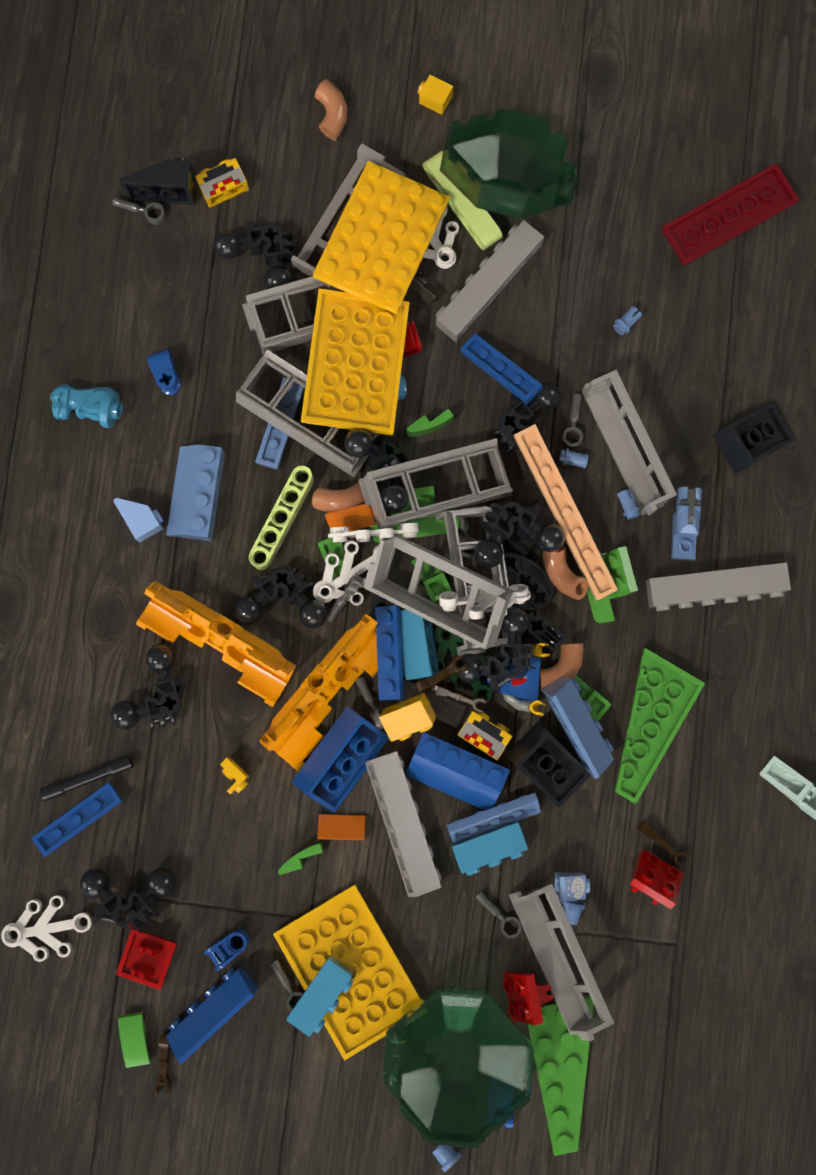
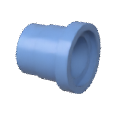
[562,900,586,925]
[432,1140,462,1172]

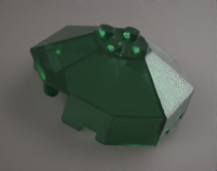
[440,108,578,219]
[382,985,534,1148]

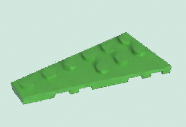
[614,648,705,804]
[527,995,594,1156]

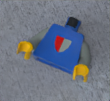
[487,643,550,716]

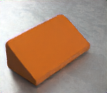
[325,503,376,532]
[317,814,366,840]

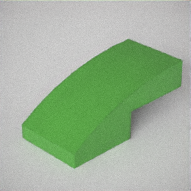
[407,409,454,437]
[317,537,352,580]
[411,550,452,602]
[574,675,611,721]
[278,842,324,875]
[118,1012,151,1068]

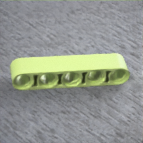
[423,151,503,250]
[249,466,314,570]

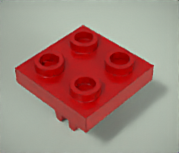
[630,849,684,909]
[116,928,178,990]
[503,970,554,1025]

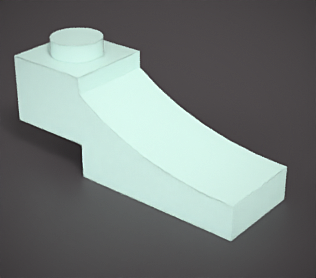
[760,756,816,820]

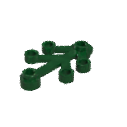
[434,626,494,703]

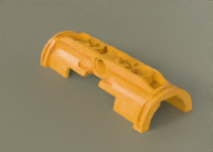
[136,581,296,707]
[259,614,378,771]

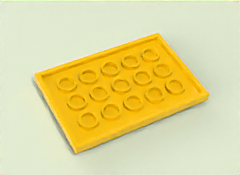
[313,161,450,314]
[301,289,409,435]
[273,884,427,1061]

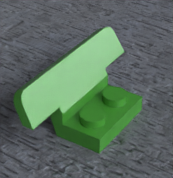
[370,486,459,543]
[582,534,638,623]

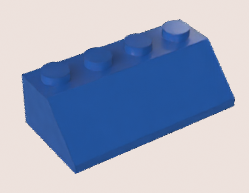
[292,706,389,813]
[405,732,510,811]
[166,966,259,1064]

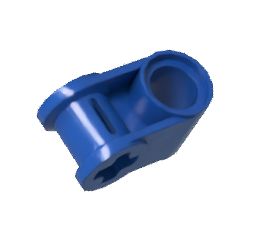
[147,349,181,395]
[203,928,250,972]

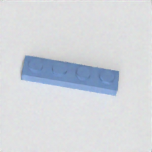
[255,377,305,470]
[447,793,541,845]

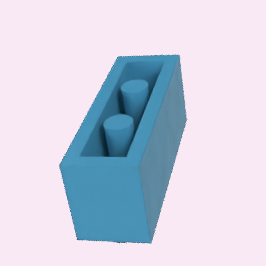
[400,610,439,680]
[451,821,528,876]
[286,956,354,1037]

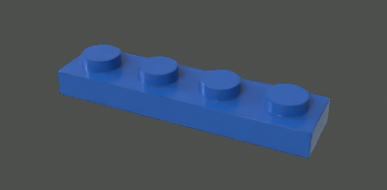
[460,334,542,404]
[375,606,404,700]
[31,782,123,857]

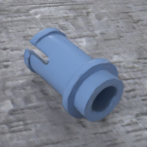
[613,306,642,335]
[558,448,589,468]
[617,489,641,520]

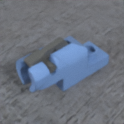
[671,487,702,561]

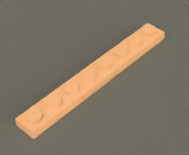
[513,424,618,600]

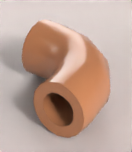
[315,79,348,141]
[312,481,365,512]
[542,546,588,600]
[539,643,584,692]

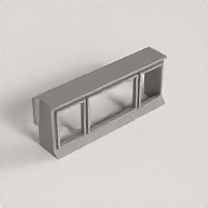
[291,144,406,291]
[242,276,347,355]
[236,350,379,477]
[582,370,677,516]
[358,438,513,530]
[436,506,512,656]
[364,534,515,649]
[509,884,614,1041]

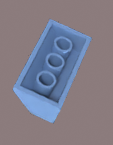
[166,445,225,542]
[541,675,614,779]

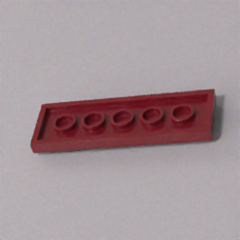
[661,163,799,266]

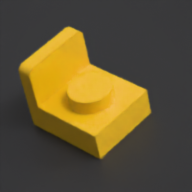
[220,757,250,794]

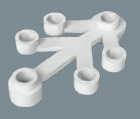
[424,207,459,269]
[328,523,419,543]
[313,540,379,606]
[439,584,531,619]
[1,895,93,962]

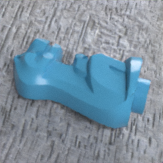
[50,384,123,429]

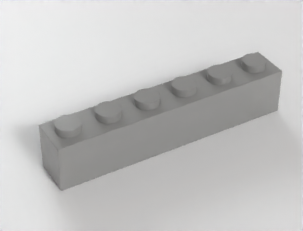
[436,220,544,342]
[646,563,791,611]
[365,751,442,897]

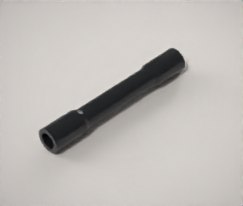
[40,755,133,801]

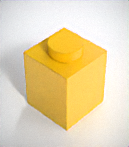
[418,75,453,115]

